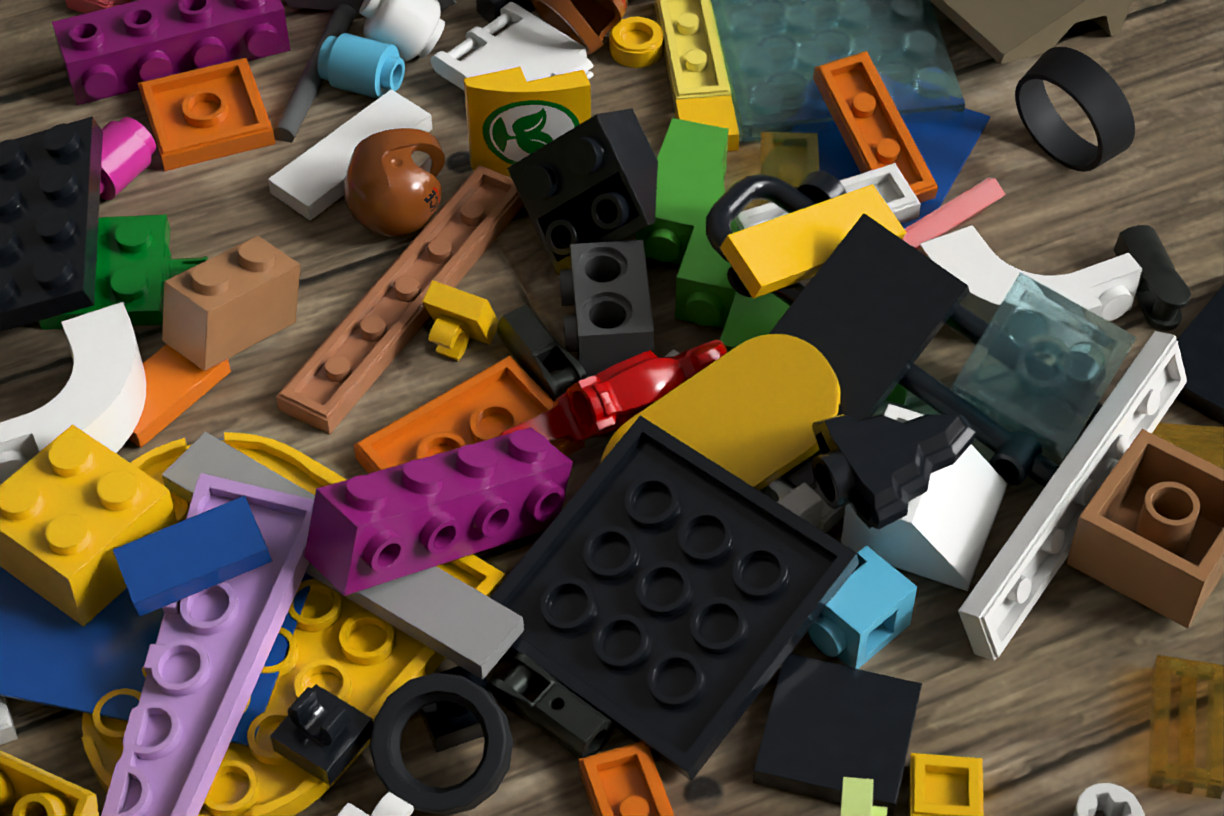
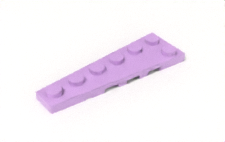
[101,473,314,816]

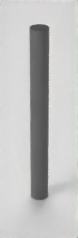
[273,5,357,143]

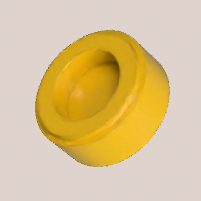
[609,17,664,68]

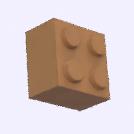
[1066,429,1224,629]

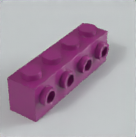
[52,0,291,106]
[304,428,573,596]

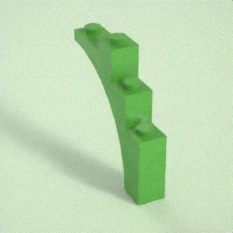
[636,118,908,405]

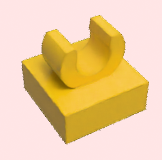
[422,280,499,361]

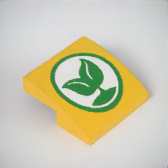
[464,66,591,176]

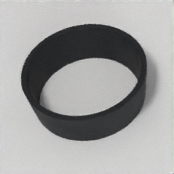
[1015,47,1135,172]

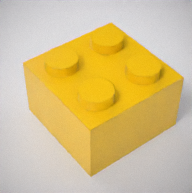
[0,424,177,627]

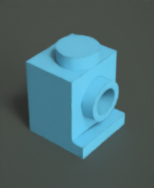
[808,545,917,669]

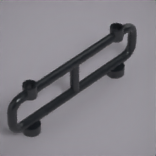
[706,171,1104,487]

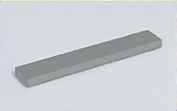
[162,431,524,680]

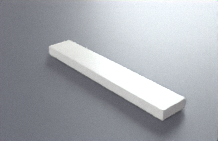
[958,331,1187,661]

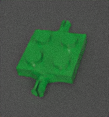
[39,214,208,330]

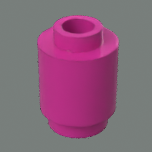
[100,117,156,200]

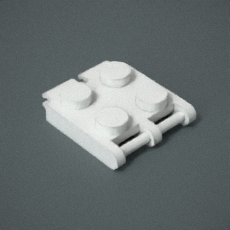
[430,2,594,90]

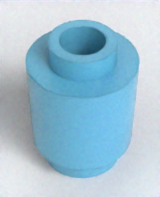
[317,33,405,99]

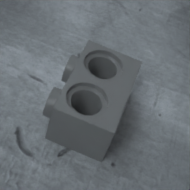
[559,240,654,376]

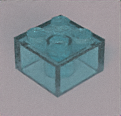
[952,272,1137,459]

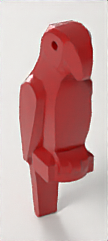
[499,339,728,442]

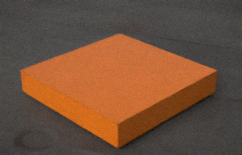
[138,58,275,171]

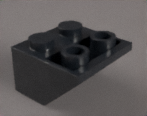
[507,108,658,275]

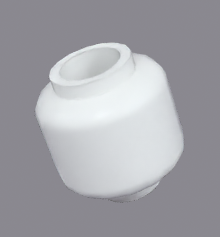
[359,0,445,62]

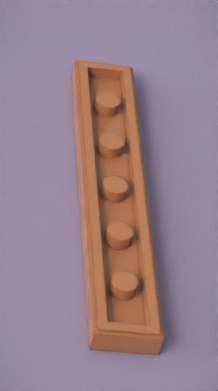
[276,165,524,435]

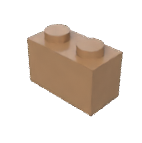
[162,236,301,371]

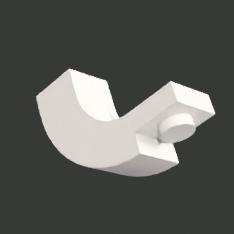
[918,225,1142,354]
[0,302,147,485]

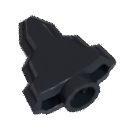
[812,414,976,530]

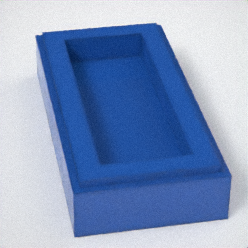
[113,495,272,617]

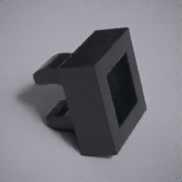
[270,684,373,786]

